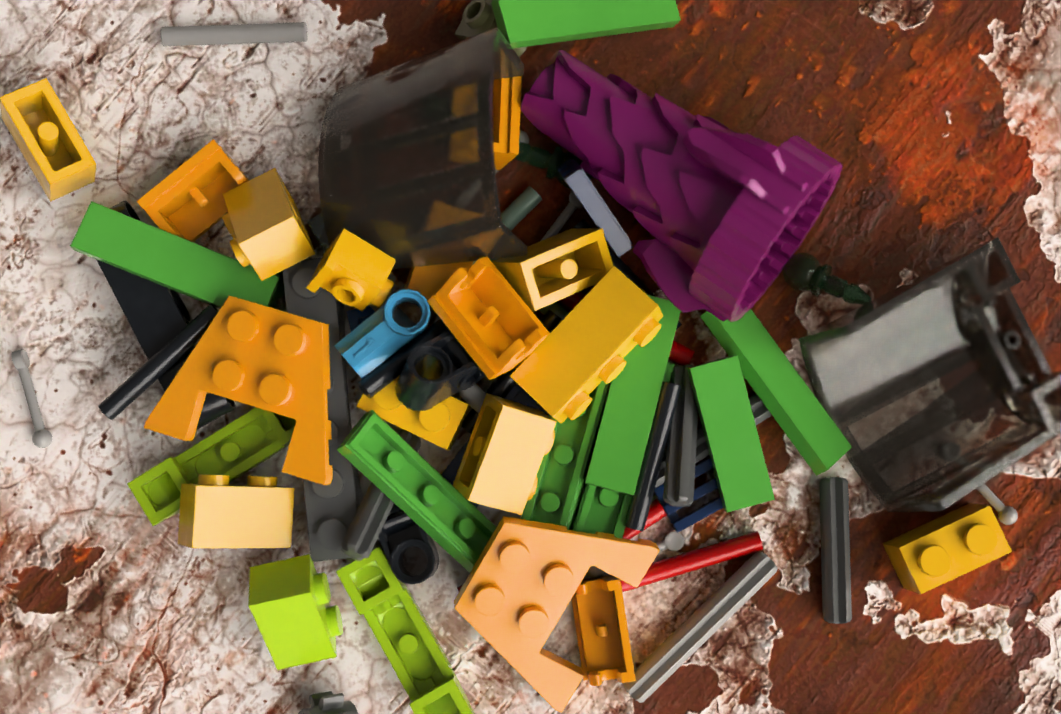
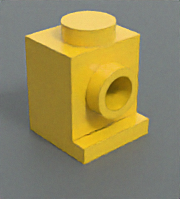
[306,228,396,311]

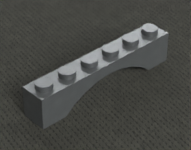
[283,258,363,562]

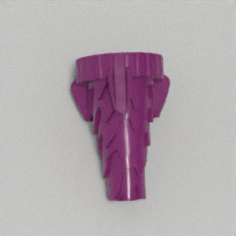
[521,50,843,322]

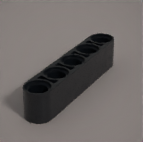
[96,200,236,430]

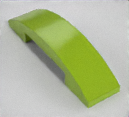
[127,407,296,526]
[336,546,475,714]

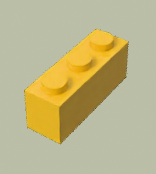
[510,266,663,424]

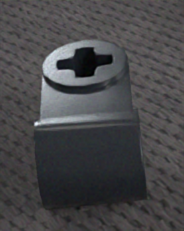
[395,328,486,411]
[378,503,440,585]

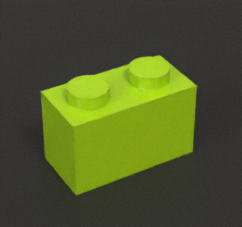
[248,554,343,670]

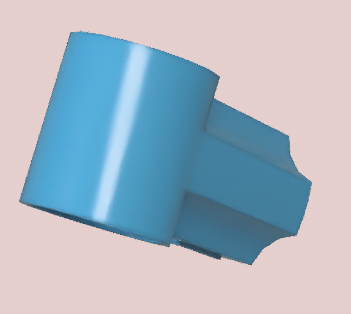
[334,289,430,379]

